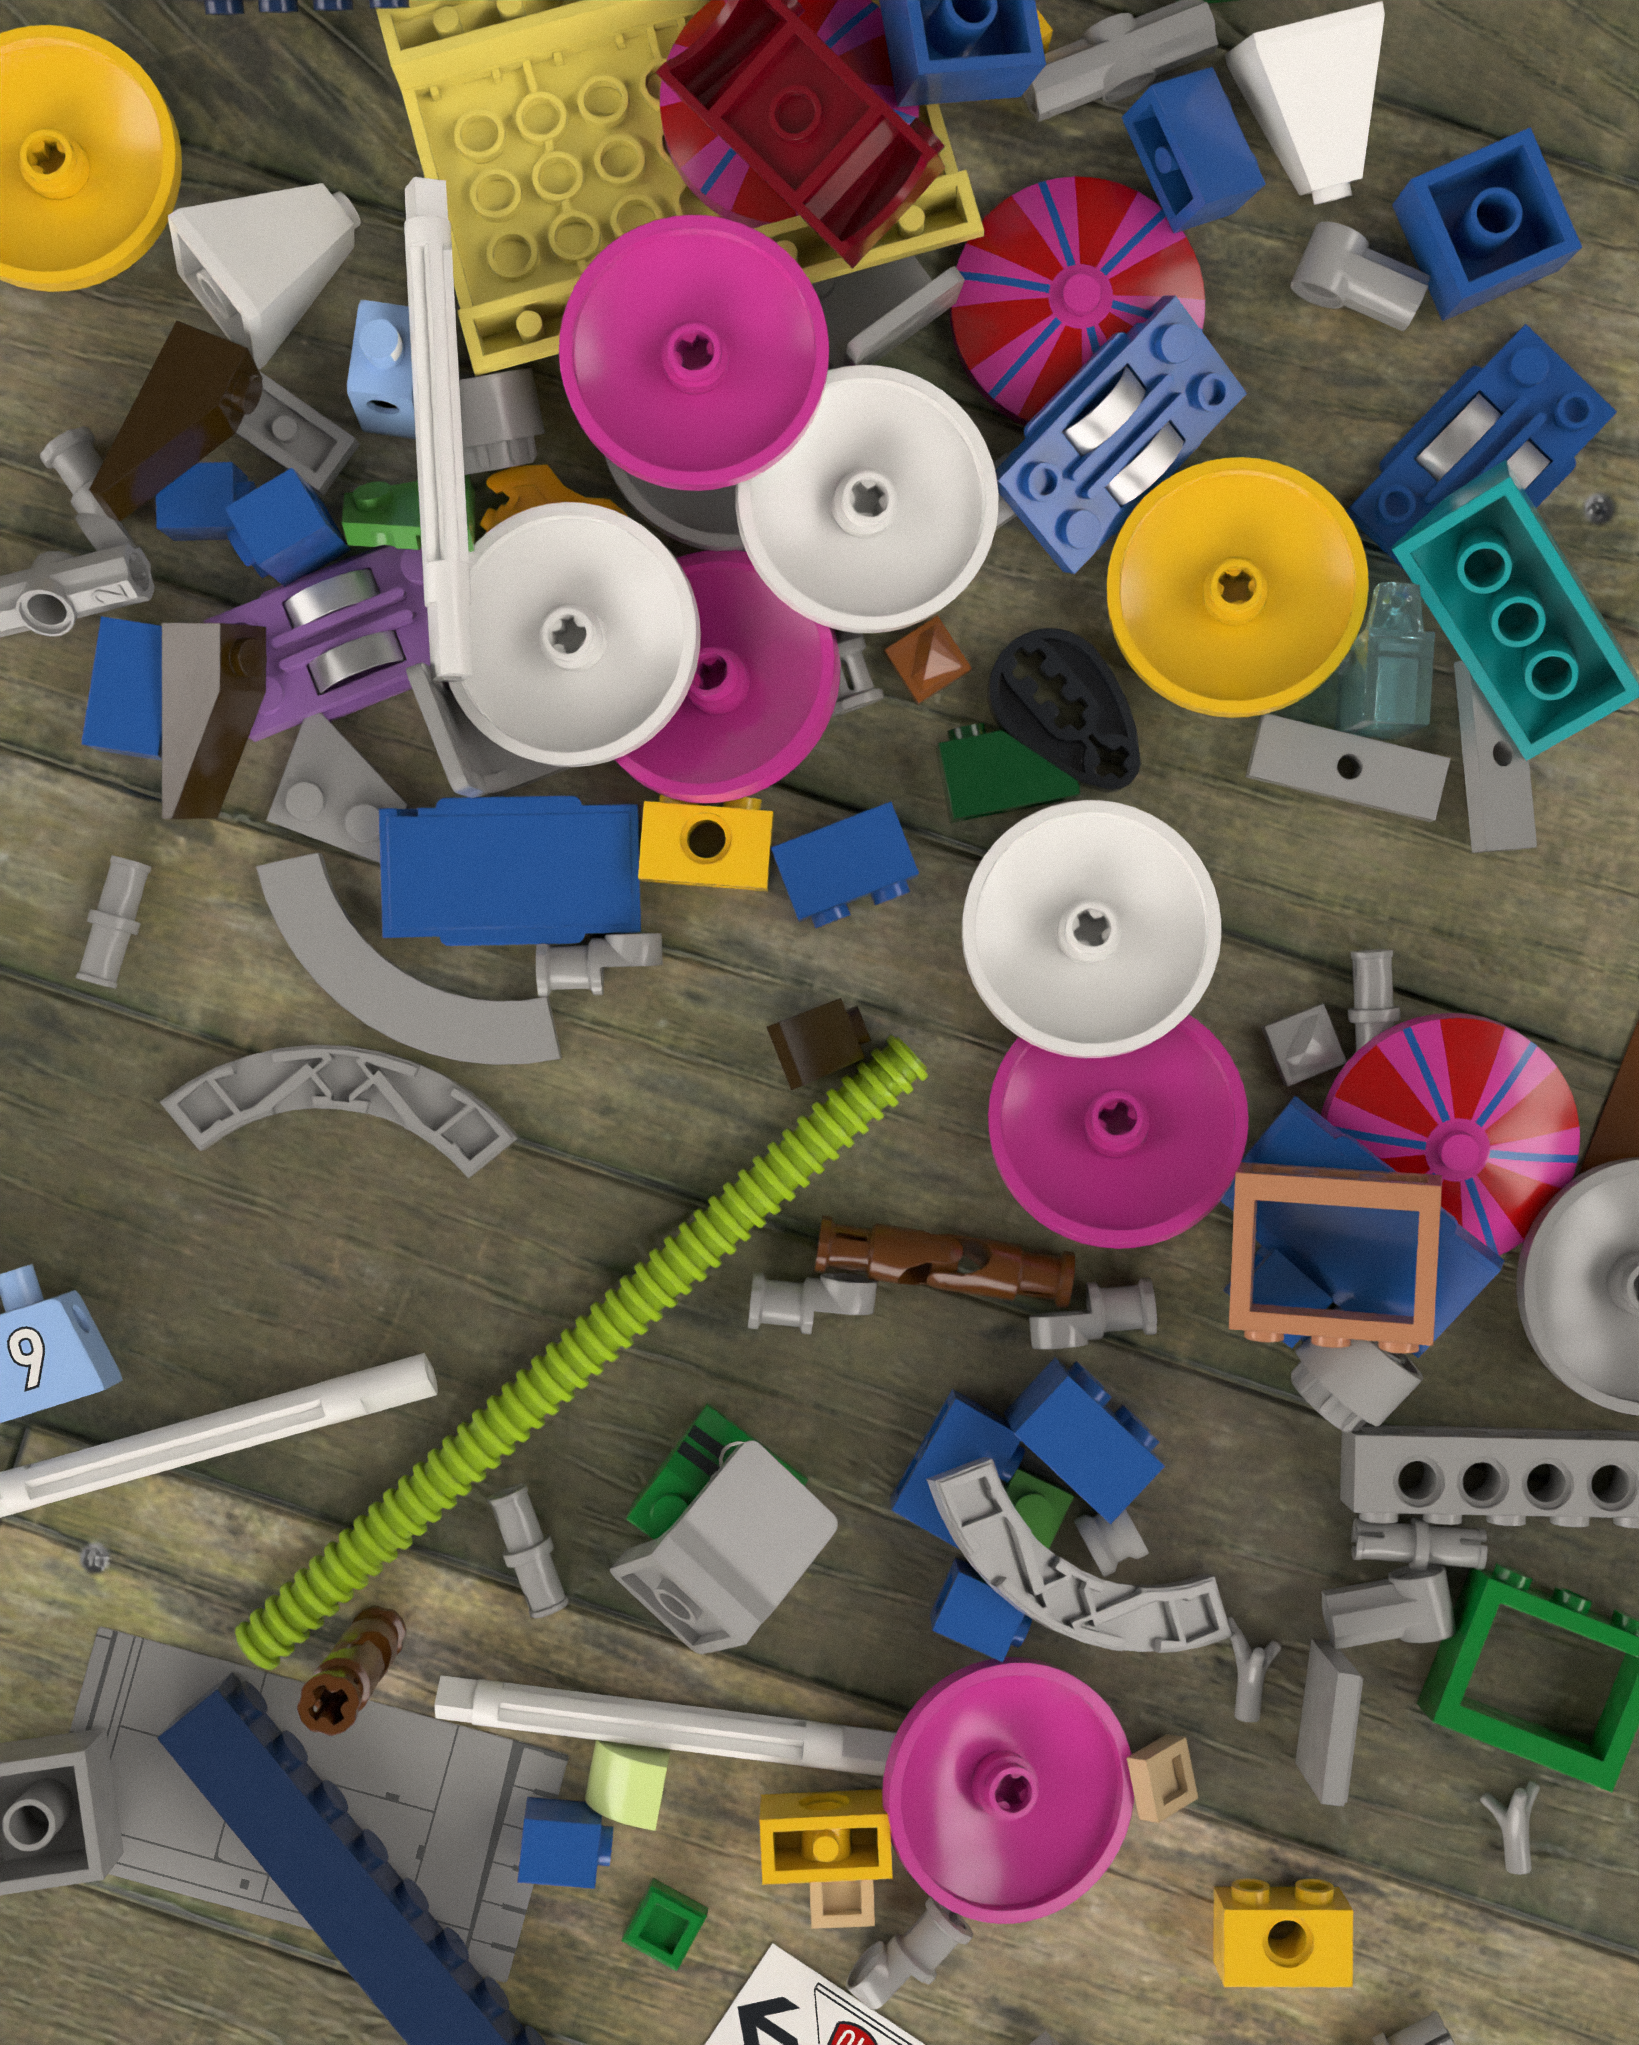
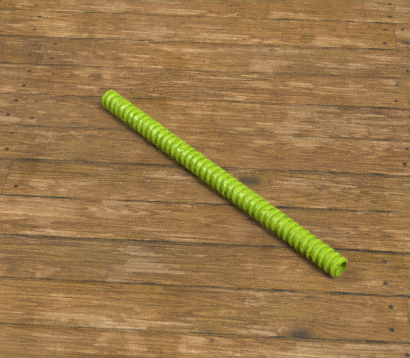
[235,1034,929,1671]

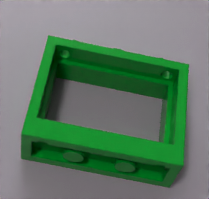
[1417,1562,1639,1793]

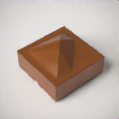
[884,615,972,706]

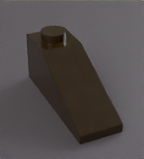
[89,320,263,522]
[162,623,267,819]
[767,998,871,1090]

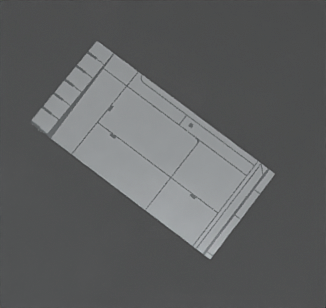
[69,1627,569,1983]

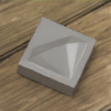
[1261,1004,1347,1086]

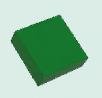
[621,1878,708,1971]

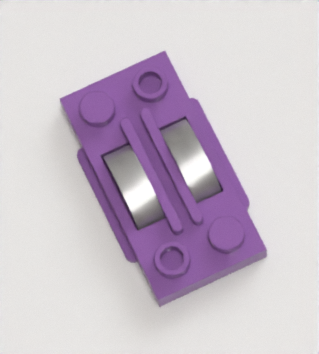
[203,545,430,742]

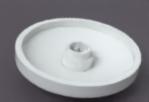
[736,365,999,633]
[448,502,701,767]
[962,800,1221,1058]

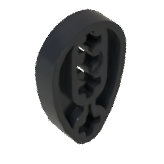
[987,628,1141,793]

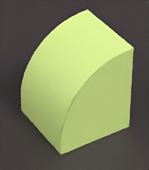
[585,1740,671,1831]

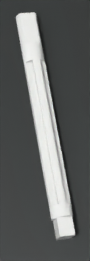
[404,177,473,682]
[0,1353,438,1518]
[434,1675,897,1776]

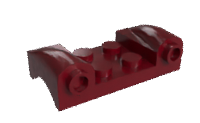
[655,0,946,269]

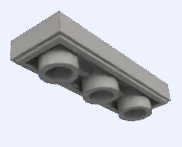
[1454,660,1537,853]
[1245,714,1451,822]

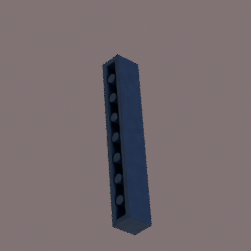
[157,1672,546,2045]

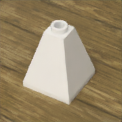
[1225,1,1385,205]
[168,183,361,370]

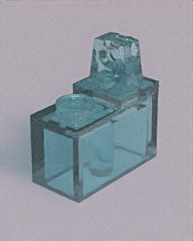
[1335,582,1435,740]

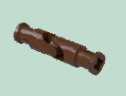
[814,1215,1075,1308]
[297,1605,407,1736]

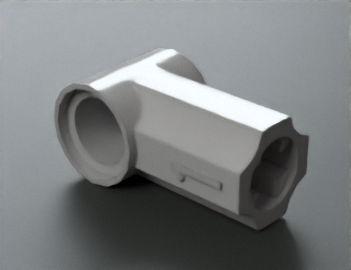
[1291,222,1430,332]
[1321,1564,1457,1649]

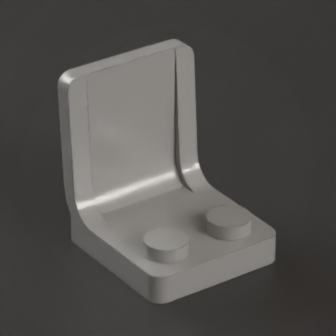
[812,256,965,366]
[406,662,573,798]
[610,1441,838,1655]

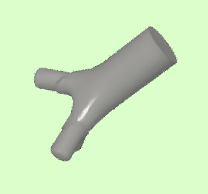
[1227,1617,1281,1723]
[1480,1781,1540,1875]

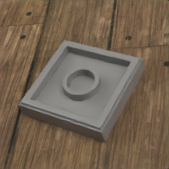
[1295,1638,1363,1807]

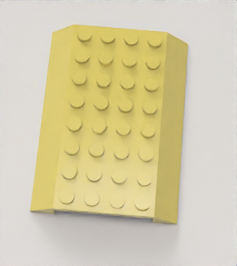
[376,0,984,376]

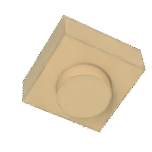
[1127,1734,1198,1823]
[810,1880,875,1929]

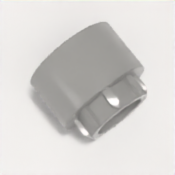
[459,368,545,475]
[1291,1305,1424,1433]

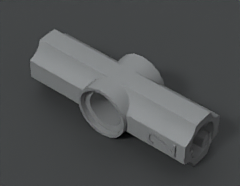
[1023,0,1218,122]
[0,544,155,638]

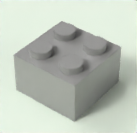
[0,1728,124,1895]

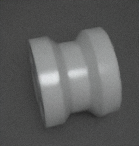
[1073,1509,1149,1578]

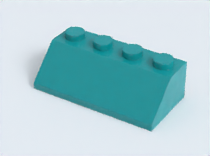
[1391,460,1639,761]

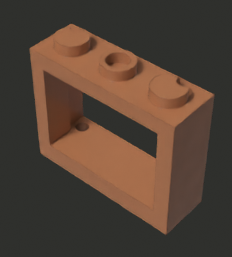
[1229,1162,1442,1354]

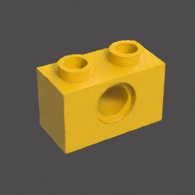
[638,794,774,892]
[759,1789,893,1885]
[1213,1878,1353,1987]

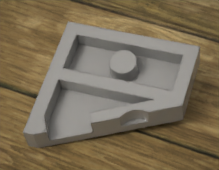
[266,712,411,863]

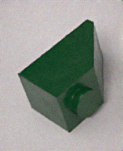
[935,723,1080,824]

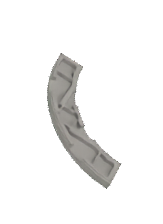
[256,852,562,1065]
[160,1045,520,1178]
[926,1457,1232,1653]

